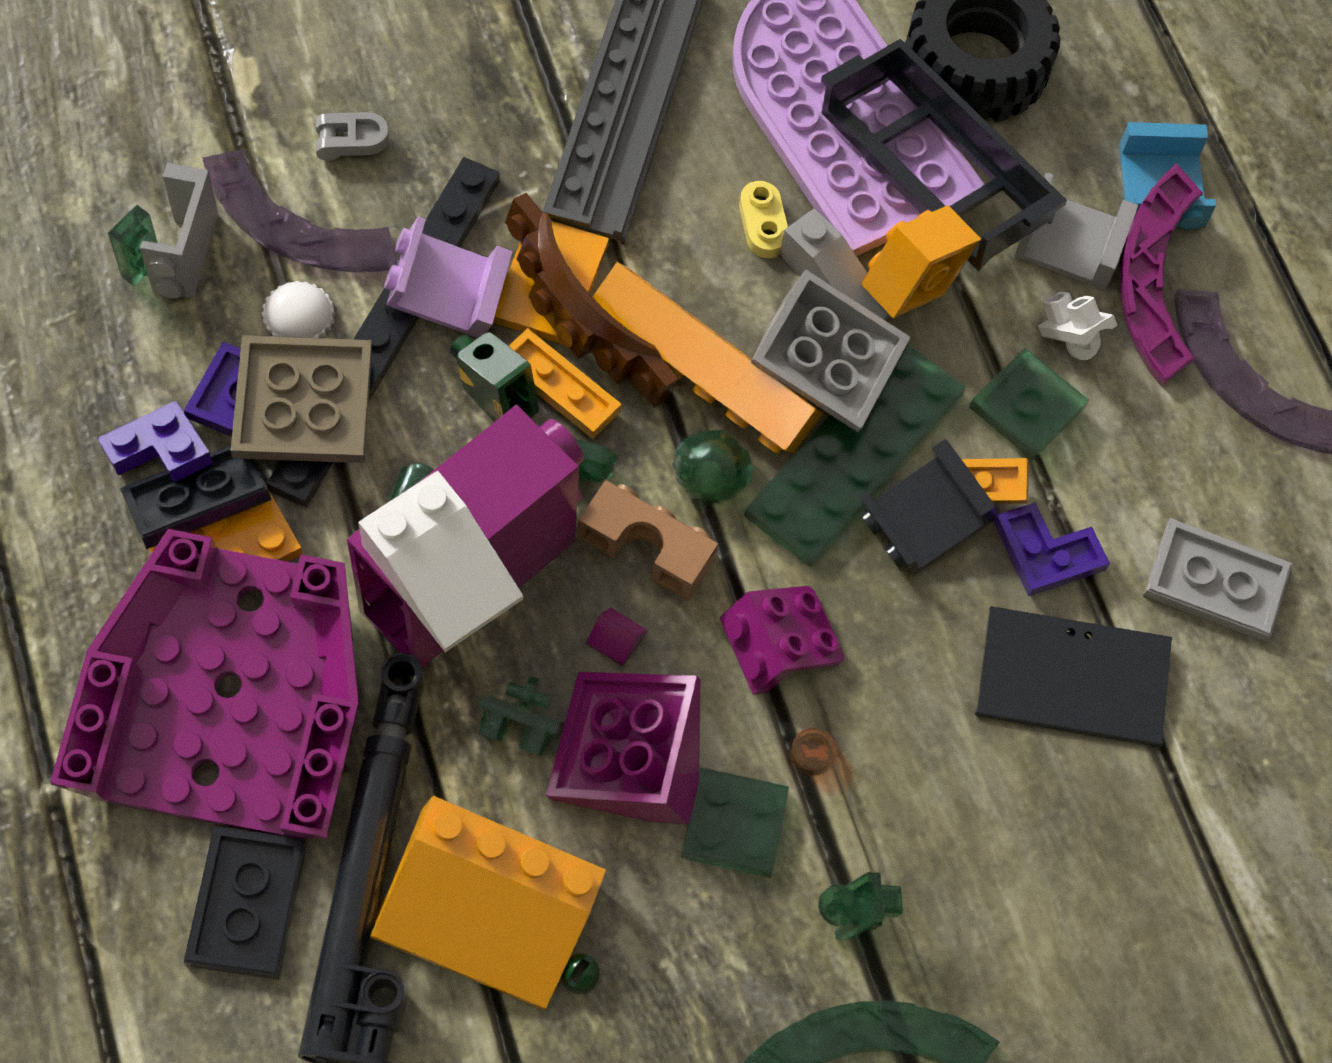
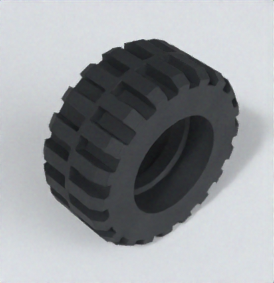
[905,0,1061,122]

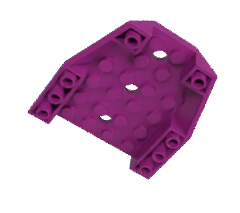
[50,529,359,839]

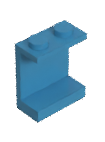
[1119,122,1216,229]

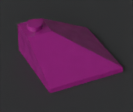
[546,672,701,825]

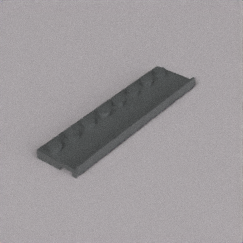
[543,0,704,245]

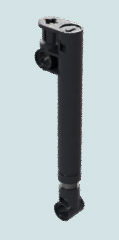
[298,653,424,1063]

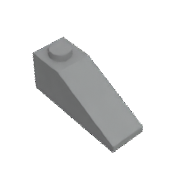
[779,208,890,320]

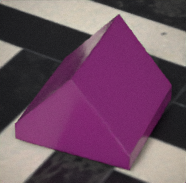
[586,608,648,666]

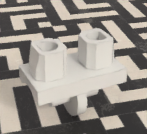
[1038,291,1117,360]

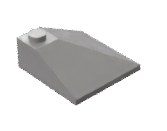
[750,269,910,432]

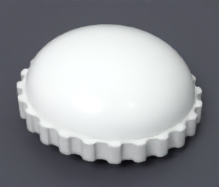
[262,281,335,338]

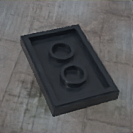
[120,445,272,550]
[183,826,307,980]

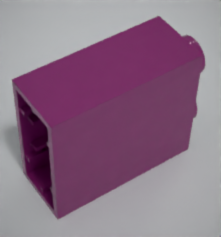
[347,405,584,668]

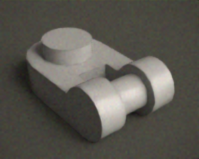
[316,112,389,161]

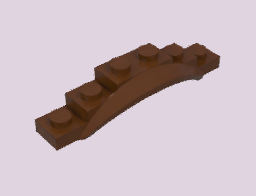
[505,192,678,408]

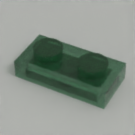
[108,205,158,286]

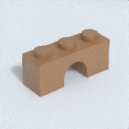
[577,480,718,601]

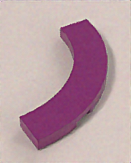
[1120,163,1203,387]

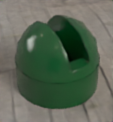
[562,954,600,994]

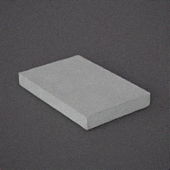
[1143,518,1293,642]

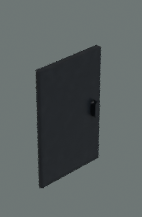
[975,606,1172,747]

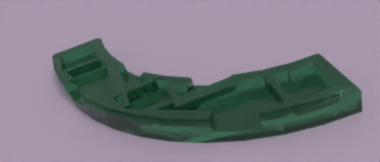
[744,1000,1000,1063]

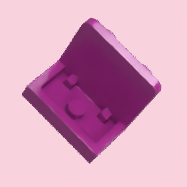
[719,586,845,695]

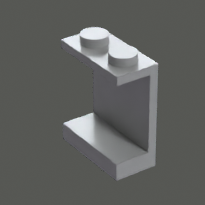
[140,163,219,299]
[1014,172,1138,290]

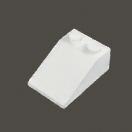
[358,471,523,652]

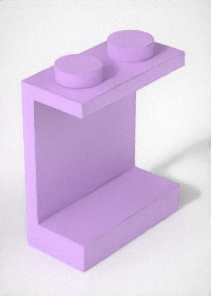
[384,216,512,338]

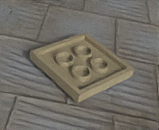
[231,335,373,463]

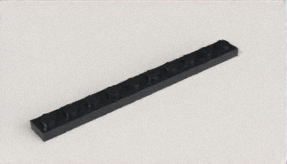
[266,157,500,508]

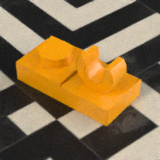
[961,458,1029,504]

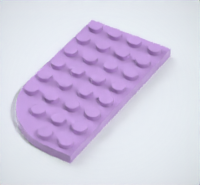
[732,0,984,256]

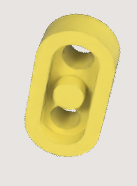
[739,181,788,258]

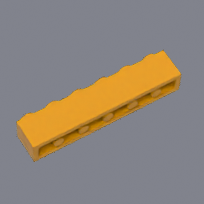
[593,262,824,454]

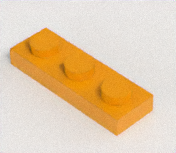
[509,328,622,439]

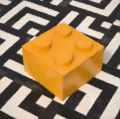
[861,205,981,319]

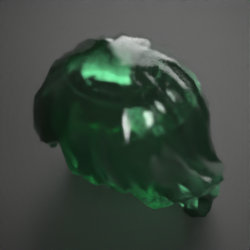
[672,430,754,505]

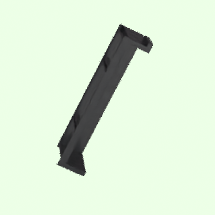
[821,39,1067,272]

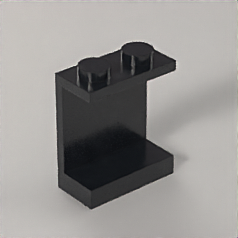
[860,439,999,576]

